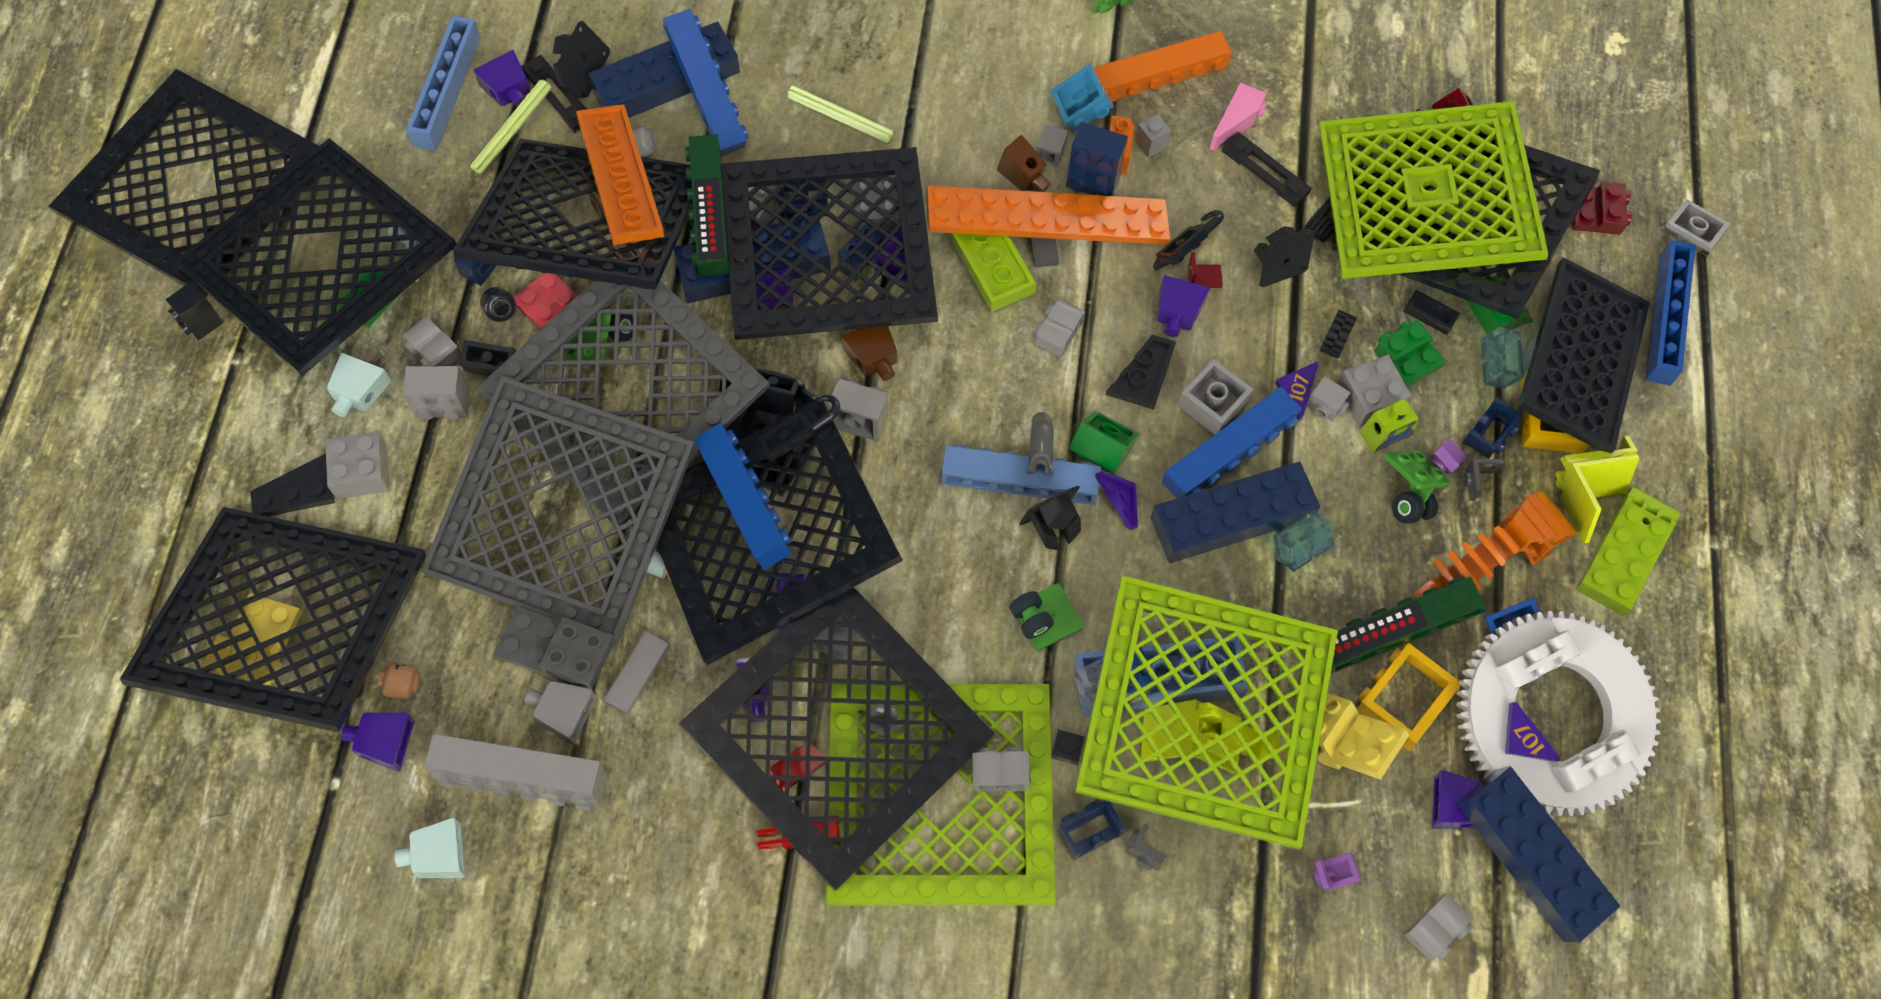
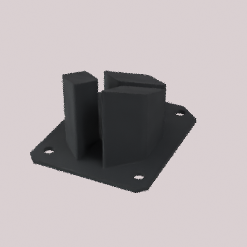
[552,21,610,98]
[1254,226,1315,287]
[1019,486,1081,550]

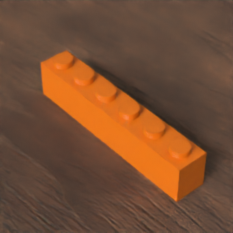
[1093,31,1232,102]

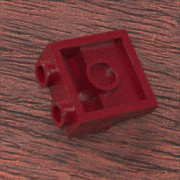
[1572,181,1632,235]

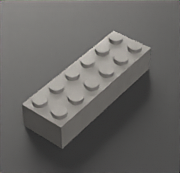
[424,734,609,811]

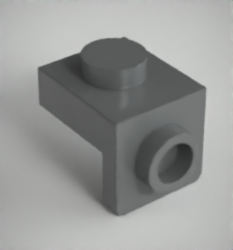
[1127,824,1166,871]

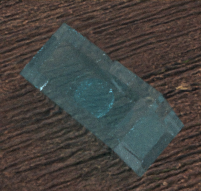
[1481,327,1524,389]
[1273,511,1334,572]

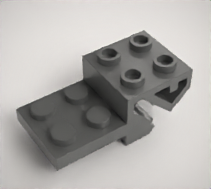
[493,606,615,690]

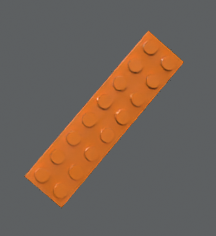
[576,104,664,245]

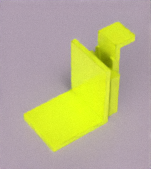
[1555,435,1640,544]
[1141,699,1280,774]

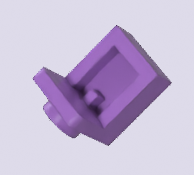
[1430,439,1467,474]
[1313,852,1362,891]

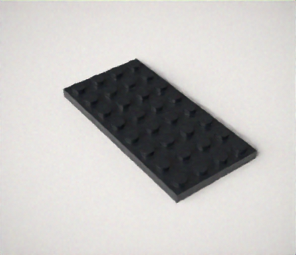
[1517,257,1650,453]

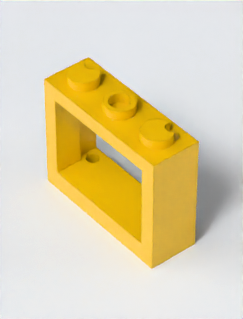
[1521,370,1590,453]
[1357,643,1461,751]

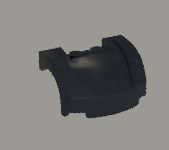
[719,368,818,470]

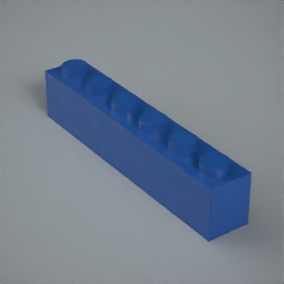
[663,9,749,156]
[1645,240,1696,386]
[1162,387,1302,498]
[694,423,793,570]

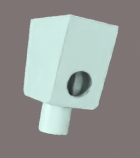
[327,353,391,417]
[395,818,466,878]

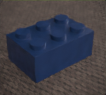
[1066,122,1128,196]

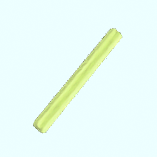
[470,80,551,175]
[787,85,894,143]

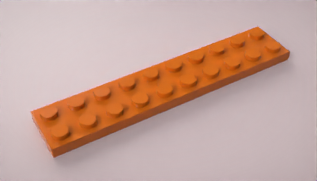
[926,185,1170,245]

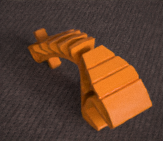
[1414,491,1578,598]

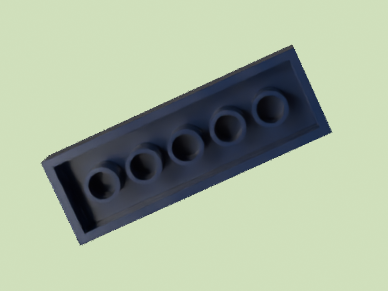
[588,21,740,118]
[674,214,831,304]
[1150,461,1321,564]
[1456,766,1620,942]

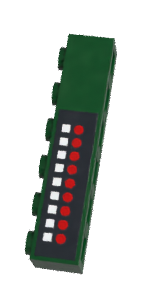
[685,134,729,276]
[1331,576,1485,674]

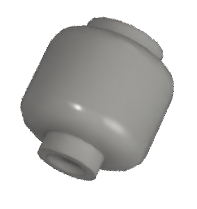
[632,126,657,158]

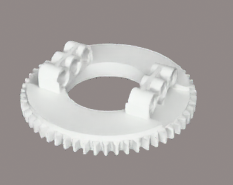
[1456,611,1661,817]

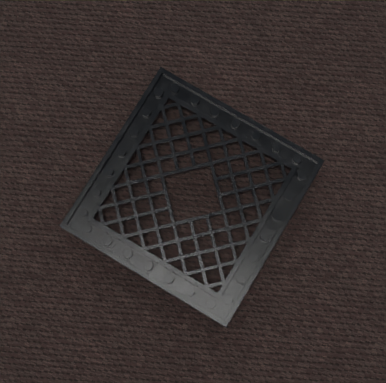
[48,69,319,297]
[1332,109,1600,319]
[174,138,457,377]
[453,139,693,290]
[721,147,938,340]
[657,399,903,665]
[120,507,426,733]
[679,587,995,891]

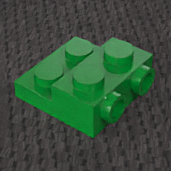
[1374,319,1446,388]

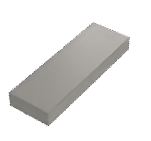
[603,632,670,715]

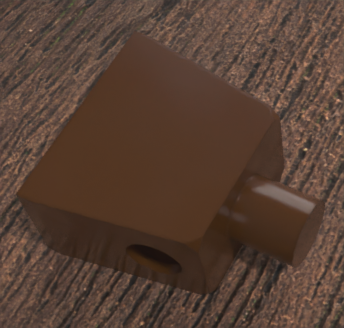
[997,135,1051,192]
[842,326,897,381]

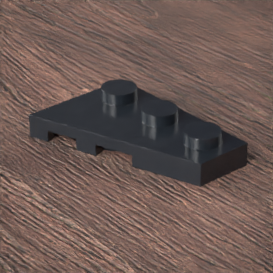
[1106,335,1176,410]
[250,453,335,516]

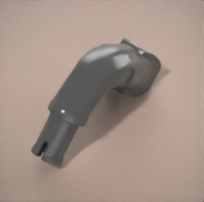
[1027,412,1054,475]

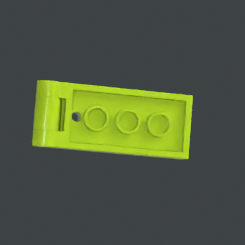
[946,233,1037,312]
[1575,486,1681,617]

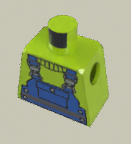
[1360,399,1419,453]

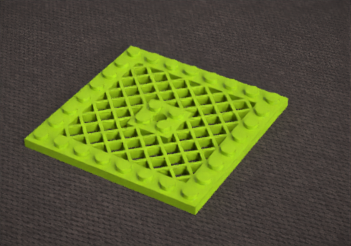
[1319,101,1548,279]

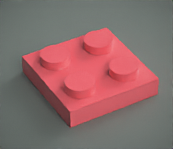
[514,273,578,330]

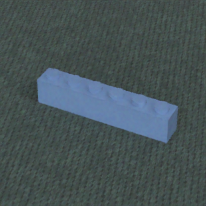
[406,15,481,151]
[941,445,1101,505]

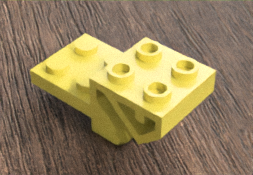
[201,593,302,686]
[1282,693,1409,780]

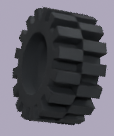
[1320,310,1358,359]

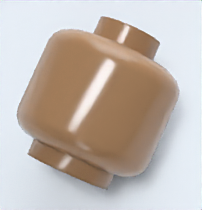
[377,662,421,700]

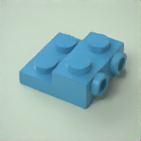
[1051,64,1114,133]

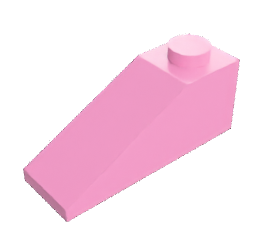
[1210,83,1267,151]

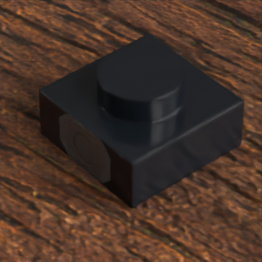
[1051,729,1085,765]

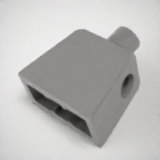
[525,681,597,745]

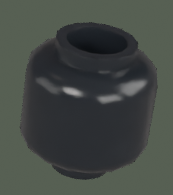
[480,287,516,322]

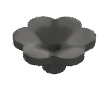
[870,704,898,737]

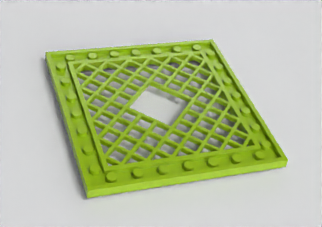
[1075,575,1338,849]
[826,684,1056,906]

